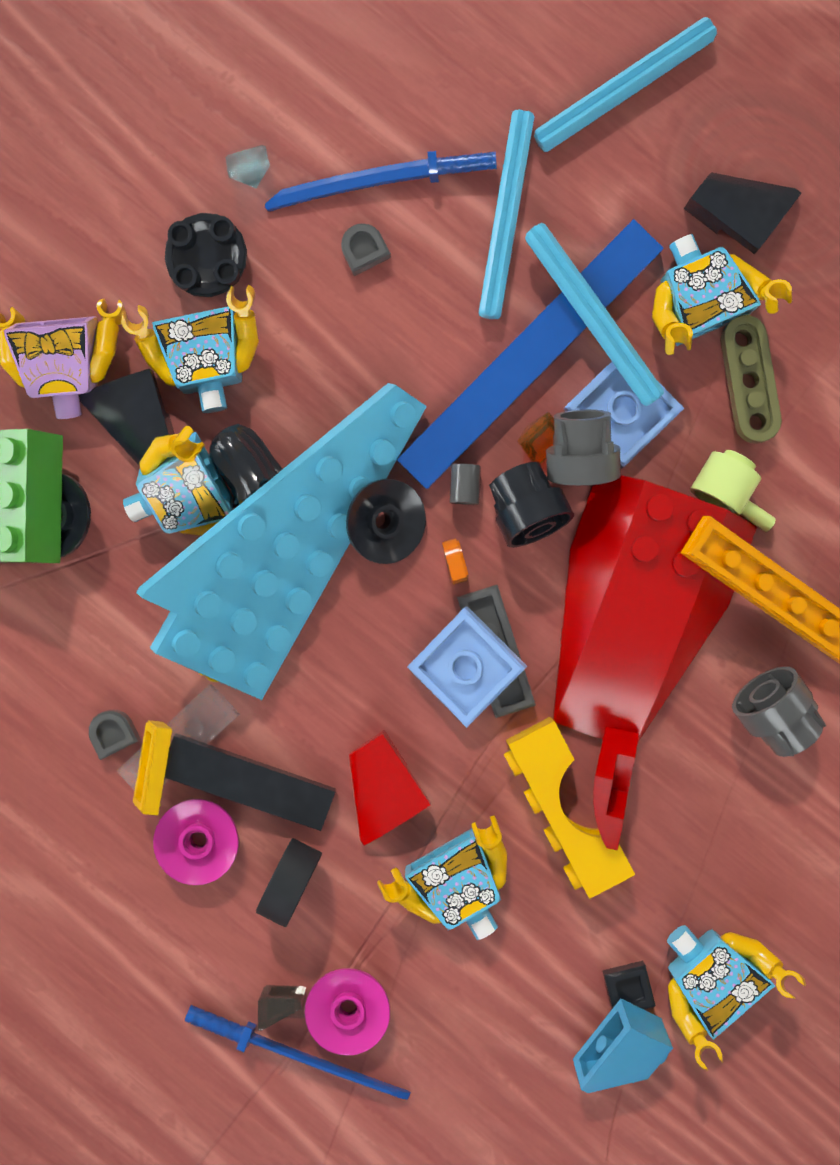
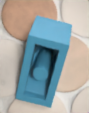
[573,999,673,1093]

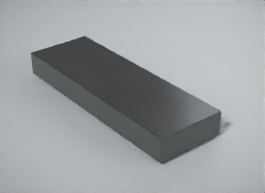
[457,585,536,718]

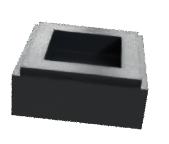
[602,960,656,1009]

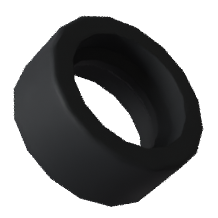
[256,838,322,927]

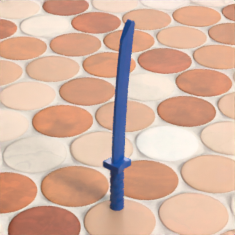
[265,151,497,211]
[185,1005,411,1100]

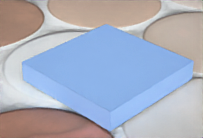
[564,362,685,469]
[407,606,528,728]

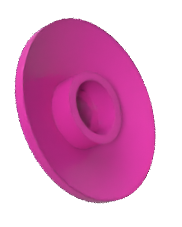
[153,799,239,885]
[305,968,390,1056]

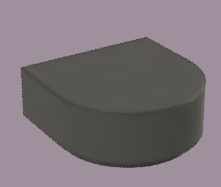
[341,223,391,276]
[89,710,141,760]

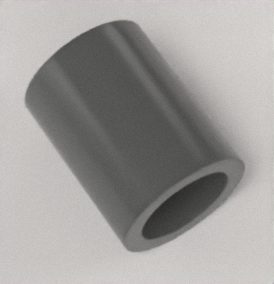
[450,464,481,505]

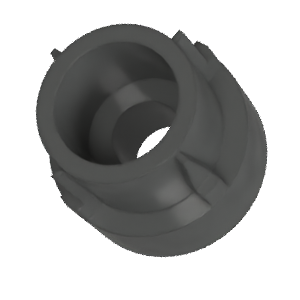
[546,409,621,486]
[732,667,826,757]

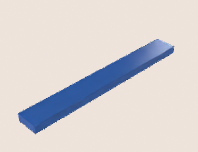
[397,219,664,490]

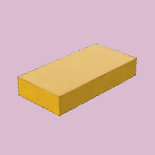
[133,720,172,815]

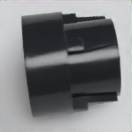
[489,462,574,548]

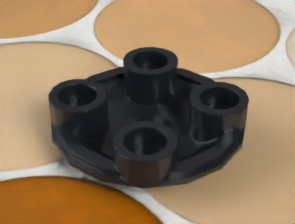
[165,213,247,298]

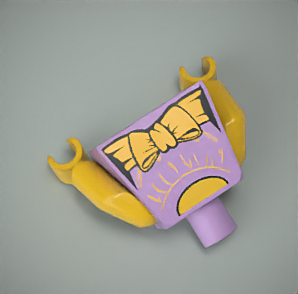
[0,299,126,419]

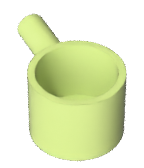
[690,450,776,532]

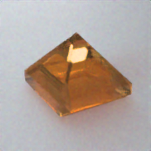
[517,412,554,464]

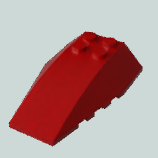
[553,475,757,742]

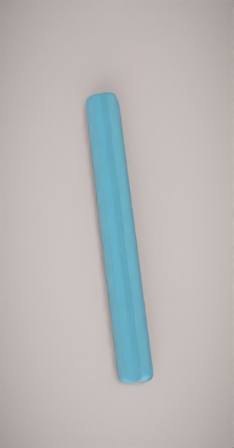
[534,17,717,152]
[479,109,534,319]
[525,223,664,406]

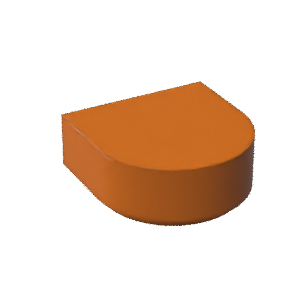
[442,538,469,585]

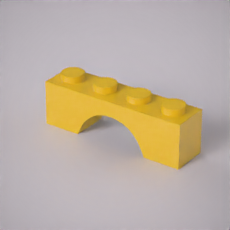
[504,717,635,899]

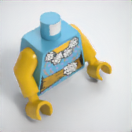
[652,234,792,355]
[121,285,259,413]
[123,426,233,536]
[377,816,507,940]
[667,925,806,1071]

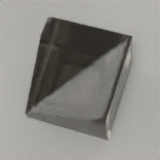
[258,985,306,1031]

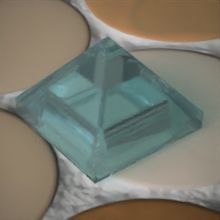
[225,145,270,188]

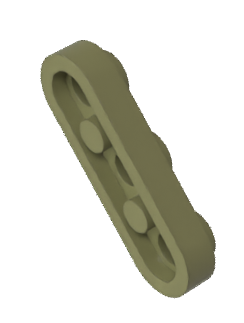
[720,315,782,444]

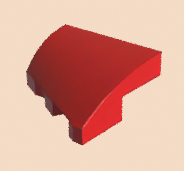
[593,727,639,851]
[349,730,431,846]

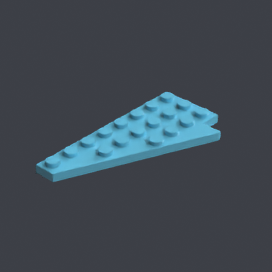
[136,383,427,700]

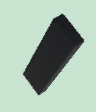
[164,733,336,831]

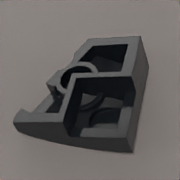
[684,172,802,254]
[78,368,175,465]

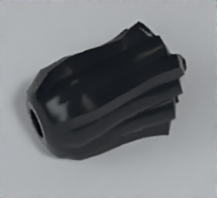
[209,424,283,506]

